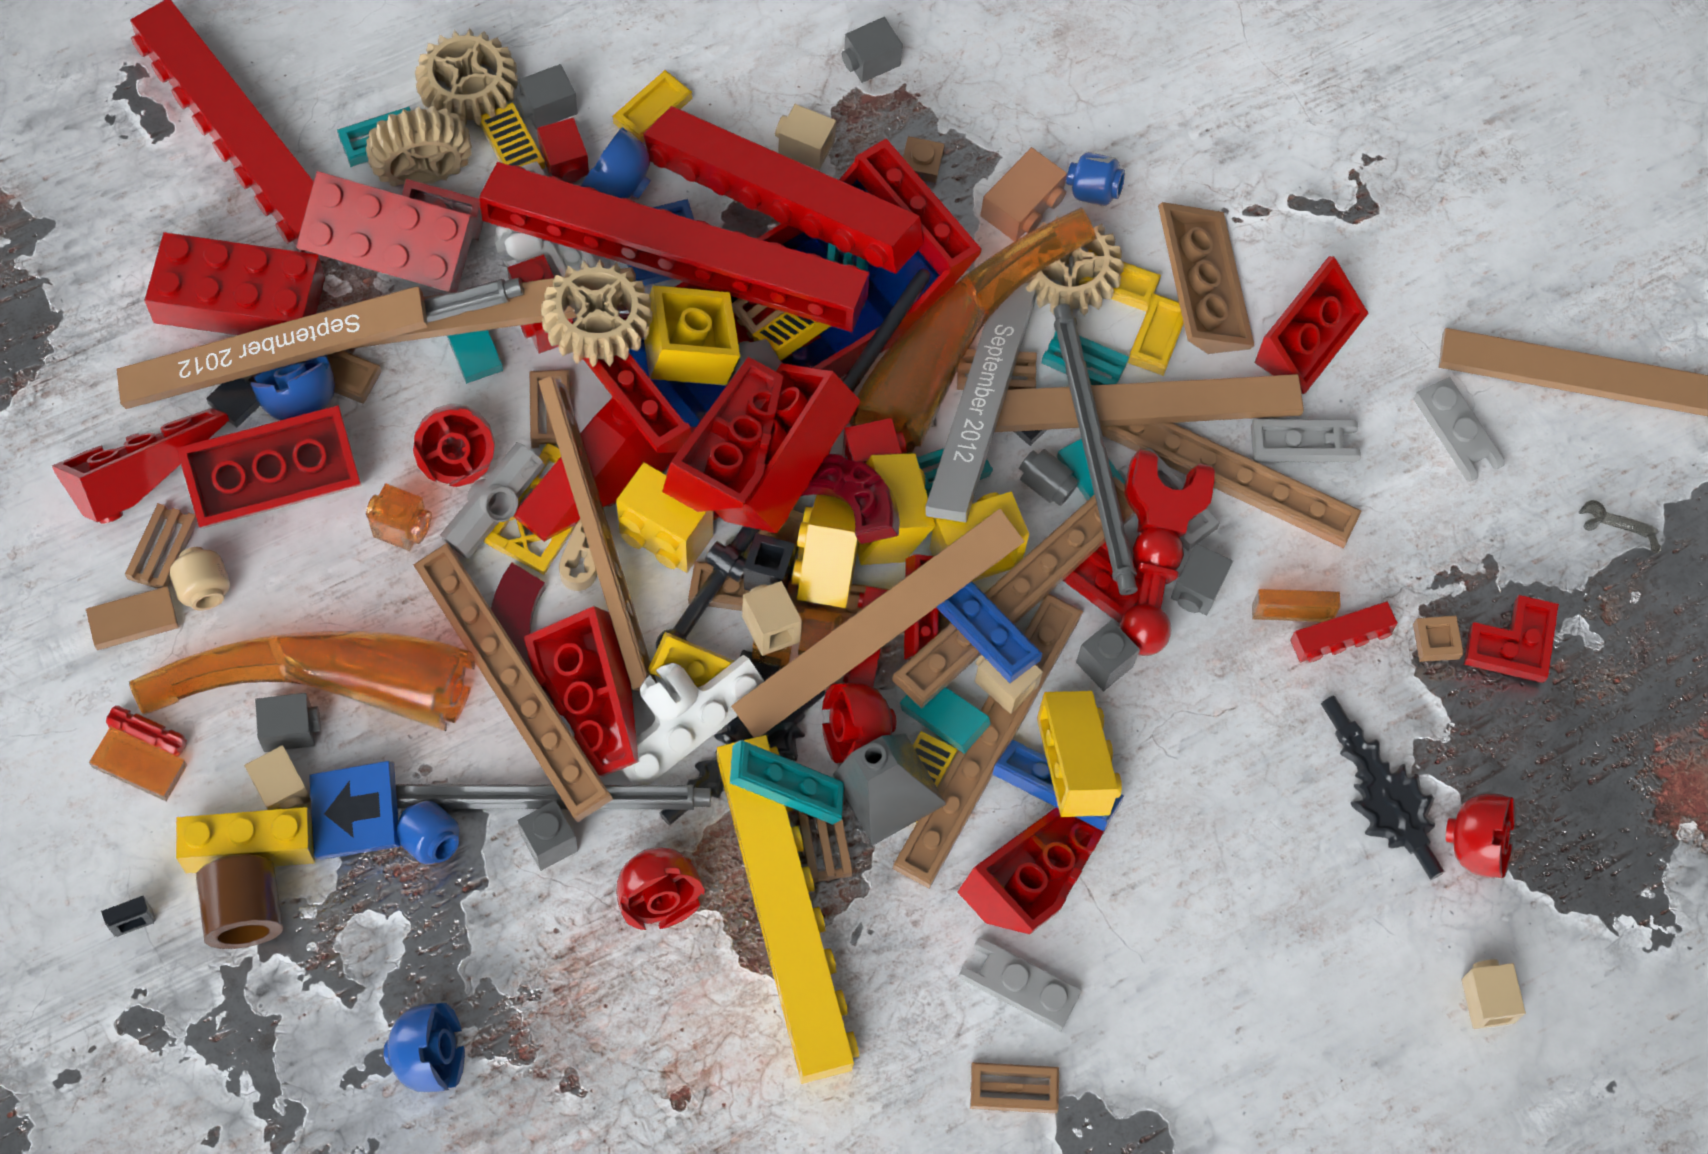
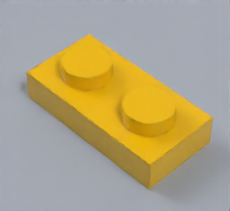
[648,632,735,687]

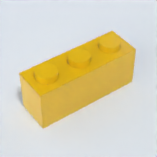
[1037,691,1122,817]
[176,807,315,874]

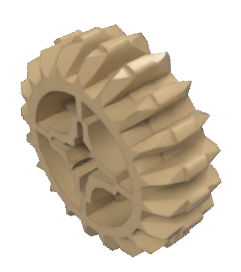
[415,28,518,126]
[366,106,472,186]
[1019,214,1123,316]
[541,259,653,367]

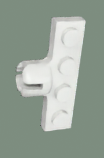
[494,161,597,277]
[621,655,764,785]

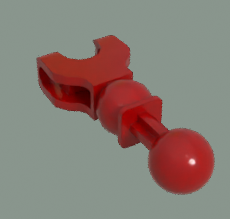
[1119,449,1215,656]

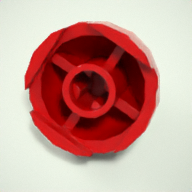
[413,403,495,487]
[822,683,897,763]
[1446,794,1515,879]
[616,848,705,930]

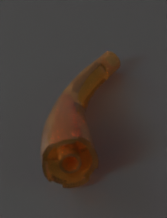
[849,207,1097,454]
[129,630,475,731]

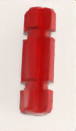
[106,705,187,758]

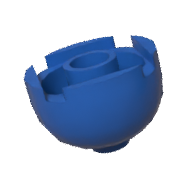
[581,127,651,199]
[251,355,335,420]
[384,1003,465,1092]

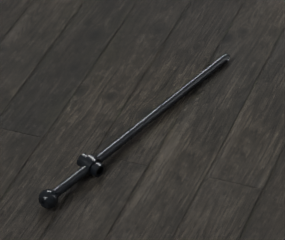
[656,269,930,650]

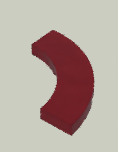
[800,454,900,544]
[491,562,555,708]

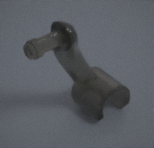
[1578,500,1662,554]

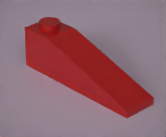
[662,357,784,512]
[513,397,678,542]
[524,606,639,777]
[957,807,1109,935]

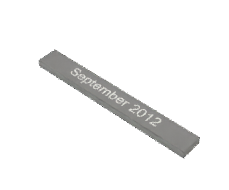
[926,279,1037,523]

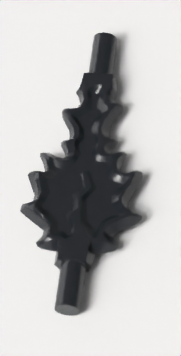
[659,689,826,826]
[1321,696,1445,880]

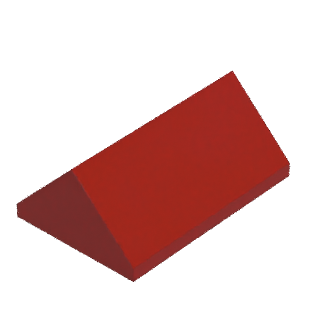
[1254,256,1369,394]

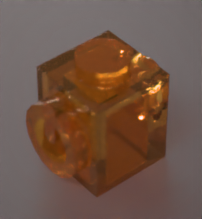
[366,483,432,551]

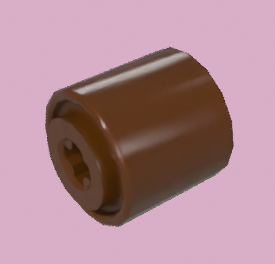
[196,854,283,949]

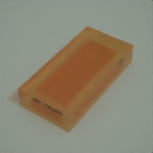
[1252,589,1341,622]
[89,726,187,802]

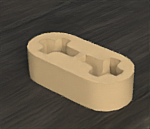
[559,519,611,591]

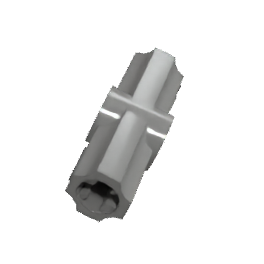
[440,442,545,559]

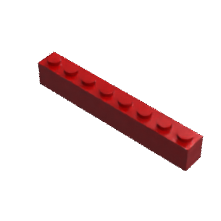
[130,0,314,252]
[643,106,923,274]

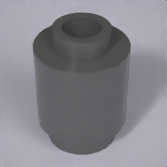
[1019,449,1080,506]

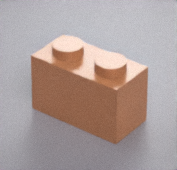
[980,147,1067,242]

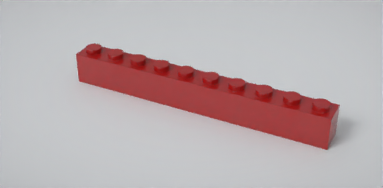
[479,162,869,332]

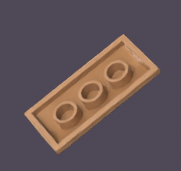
[1158,202,1255,354]

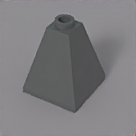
[833,734,946,845]

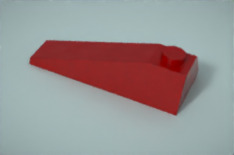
[52,408,229,524]

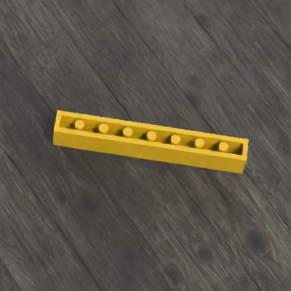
[717,735,859,1084]

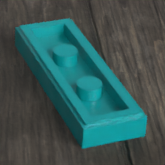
[730,740,844,824]

